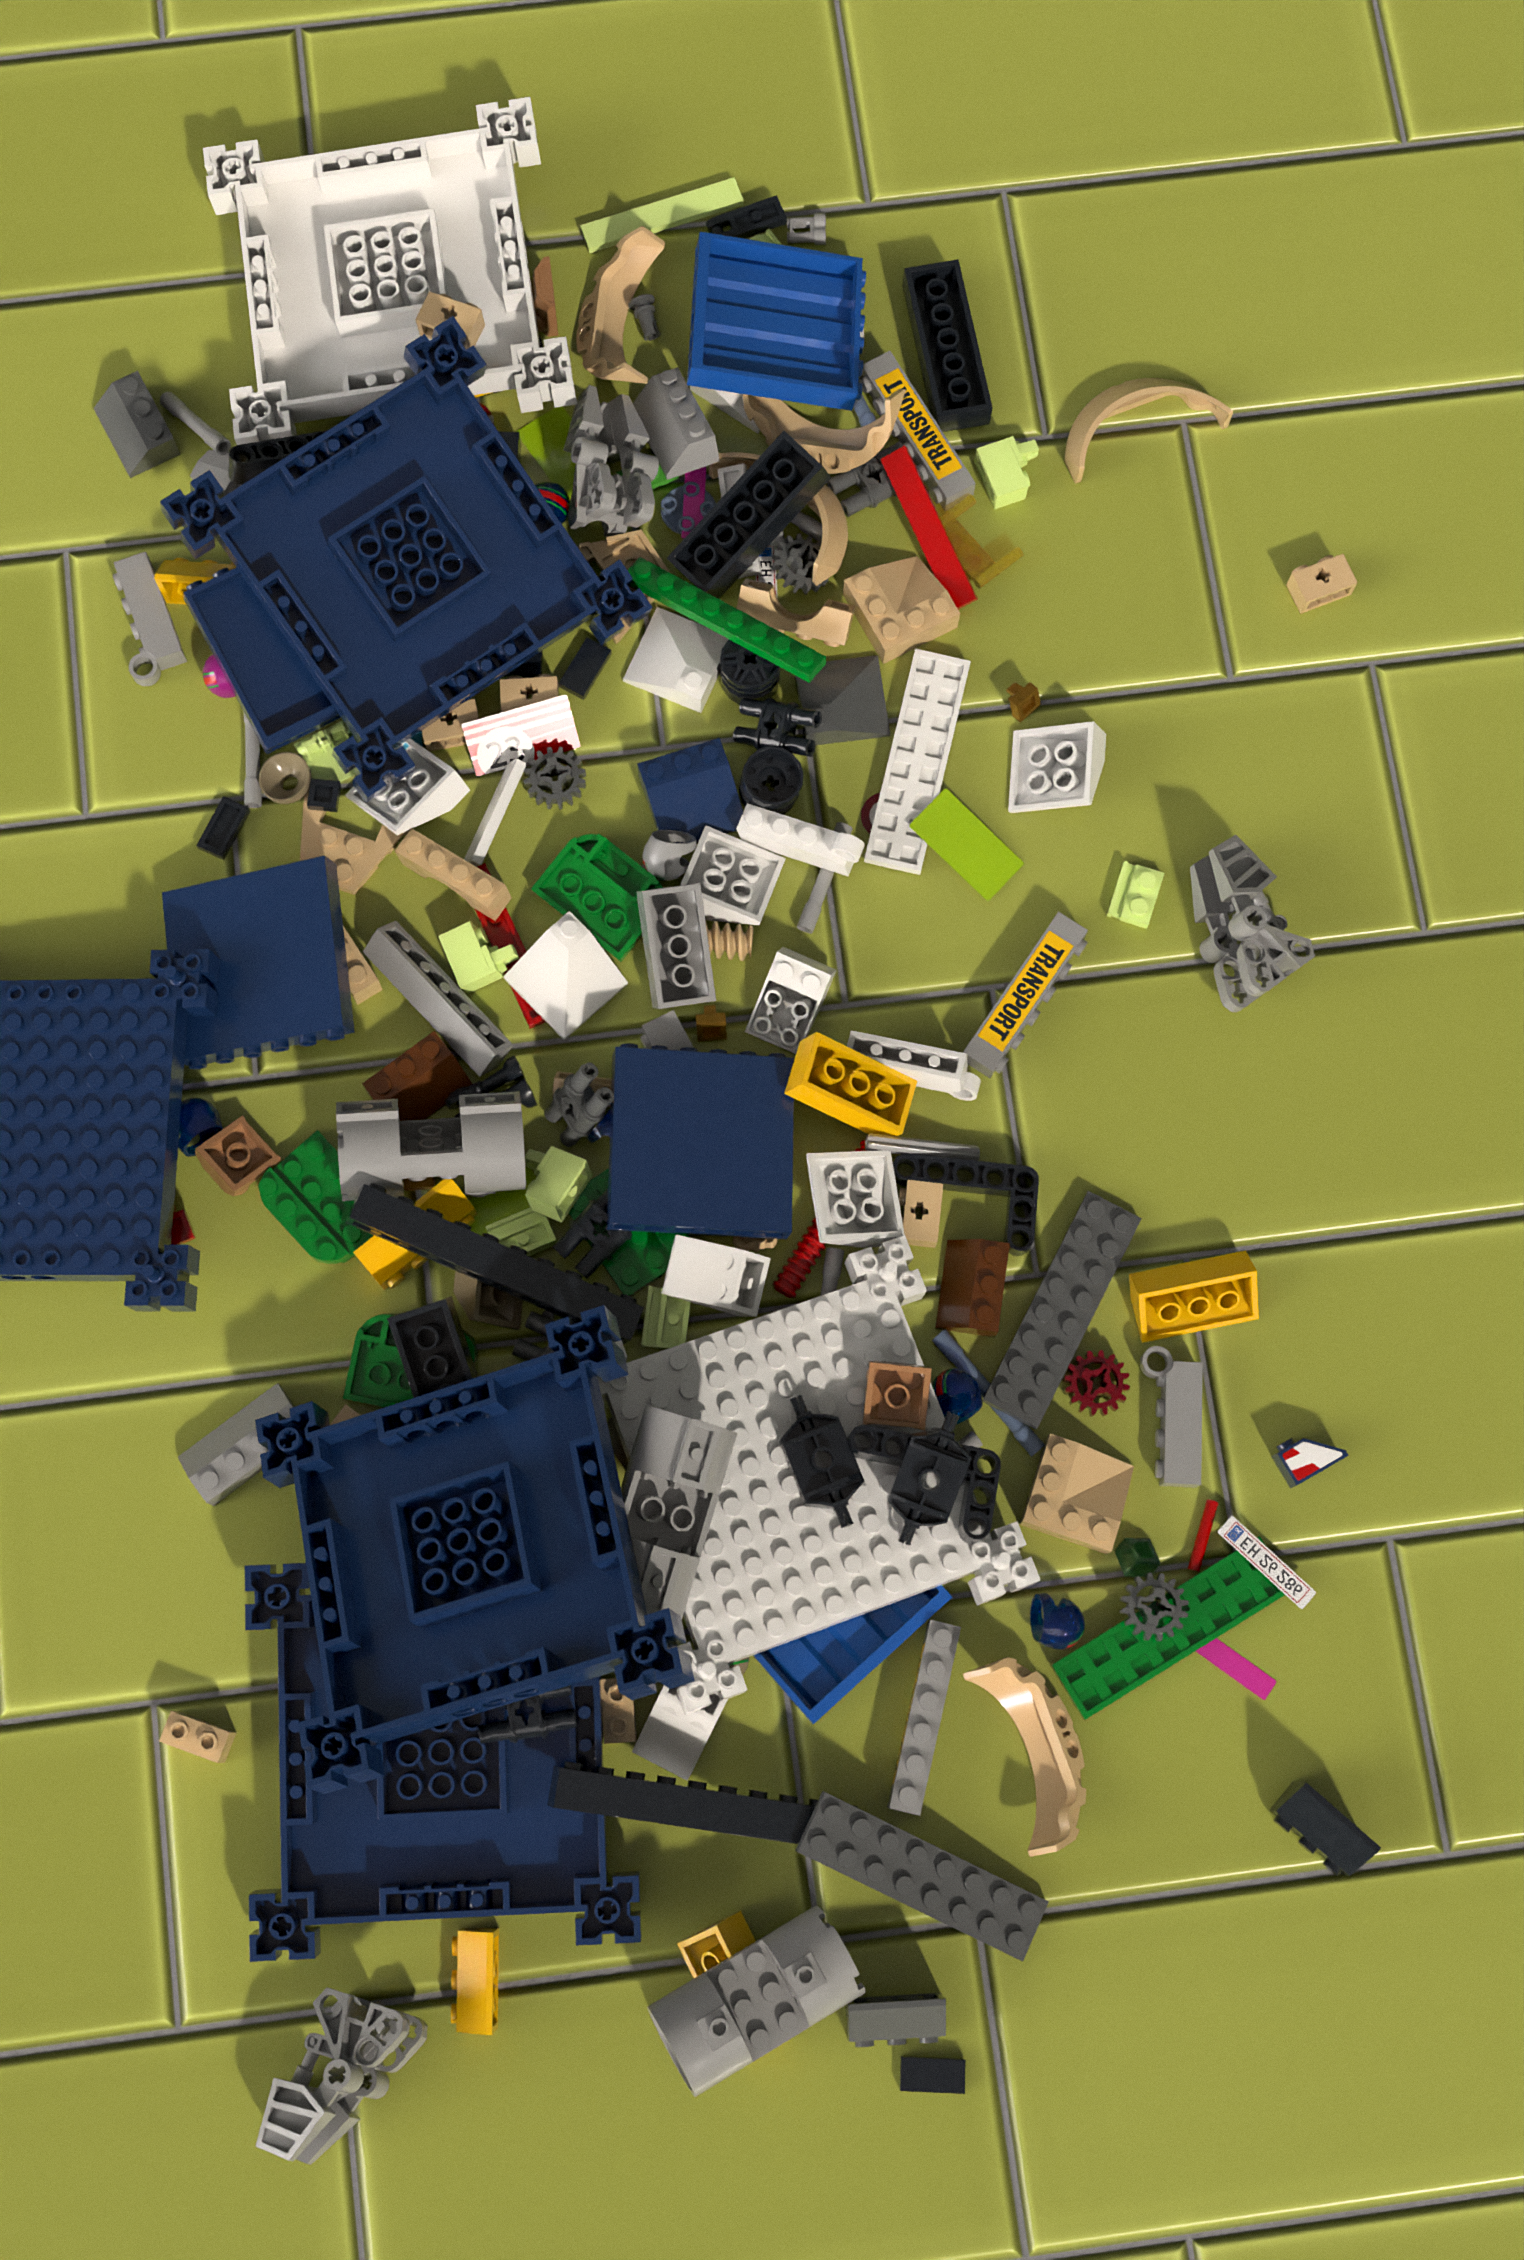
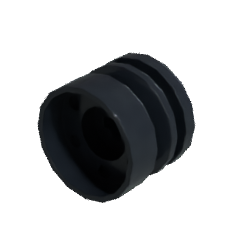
[720,640,780,705]
[739,746,804,815]

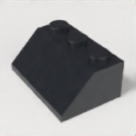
[1270,1781,1381,1876]

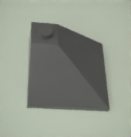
[795,655,890,745]

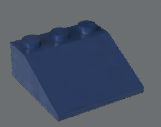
[637,738,743,844]

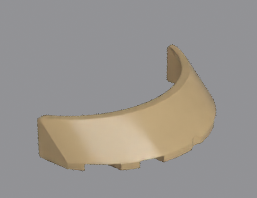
[576,226,665,384]
[1065,378,1233,484]
[743,389,906,474]
[709,452,848,586]
[963,1657,1086,1857]

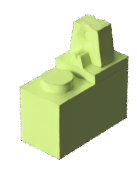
[974,436,1039,510]
[438,921,519,994]
[525,1146,593,1223]

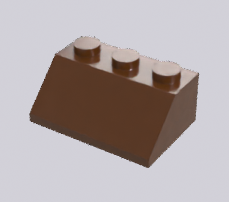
[362,1031,473,1121]
[935,1239,1010,1338]

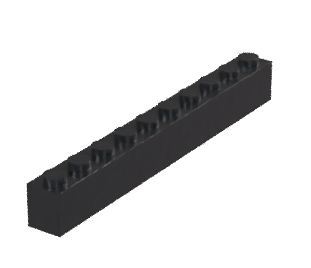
[345,1183,644,1344]
[547,1761,858,1844]

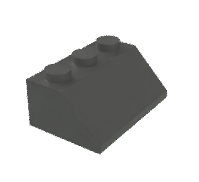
[93,371,181,478]
[846,1993,946,2047]

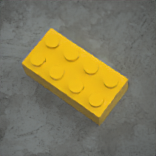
[784,1032,917,1136]

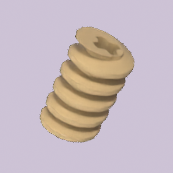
[705,920,753,961]

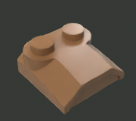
[530,256,559,337]
[195,1115,281,1197]
[862,1361,932,1431]

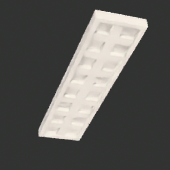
[864,648,971,875]

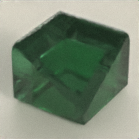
[1115,1538,1160,1577]

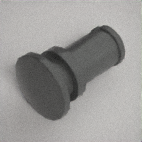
[628,294,661,341]

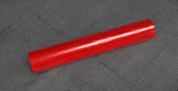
[1187,1499,1219,1572]

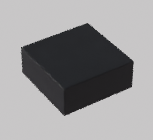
[307,778,341,812]

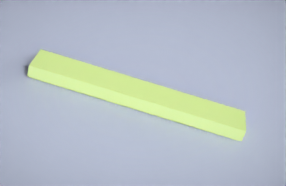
[580,177,744,254]

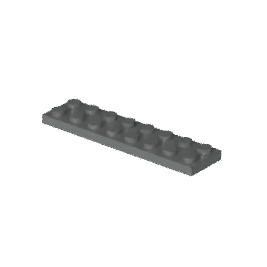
[982,1191,1142,1430]
[795,1791,1049,1961]

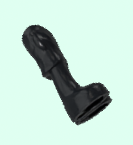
[444,1055,538,1118]

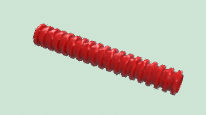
[772,1140,868,1298]

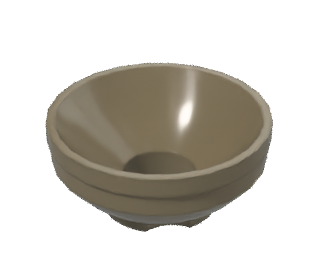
[259,752,312,804]

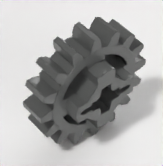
[771,533,829,595]
[524,747,586,810]
[1119,1572,1189,1641]

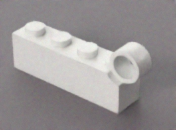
[736,803,865,876]
[847,1030,981,1101]

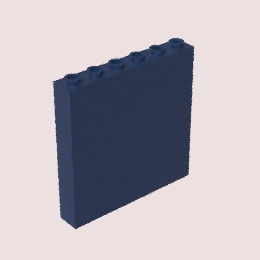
[183,568,341,754]
[162,856,355,1069]
[607,1043,794,1239]

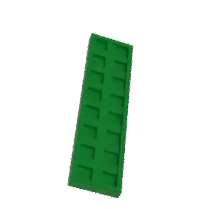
[1050,1536,1285,1720]

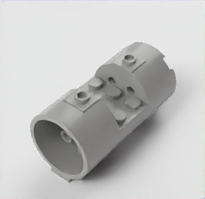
[336,1091,526,1201]
[621,1406,738,1619]
[647,1905,865,2097]

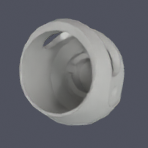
[642,830,696,881]

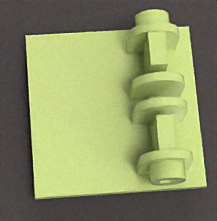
[294,720,358,782]

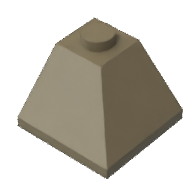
[453,1271,523,1330]

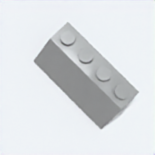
[633,367,720,480]
[636,883,716,1009]
[178,1383,295,1506]

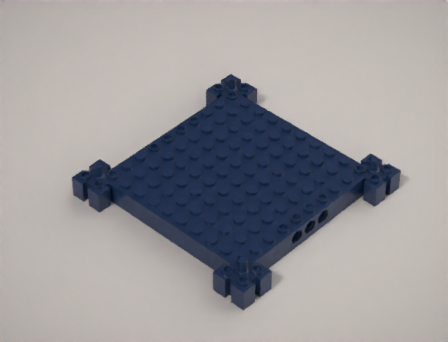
[160,316,653,803]
[0,949,221,1312]
[255,1305,695,1794]
[245,1563,642,1962]

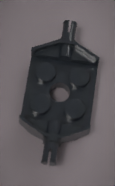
[779,1395,864,1528]
[887,1411,971,1545]

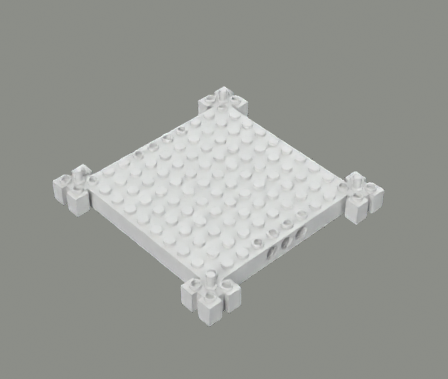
[203,97,577,445]
[597,1235,1040,1715]

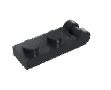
[706,195,787,239]

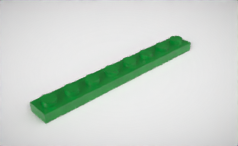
[628,557,826,683]

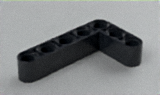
[228,430,328,485]
[893,1153,1039,1256]
[847,1425,1001,1544]

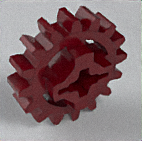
[1063,1350,1130,1417]

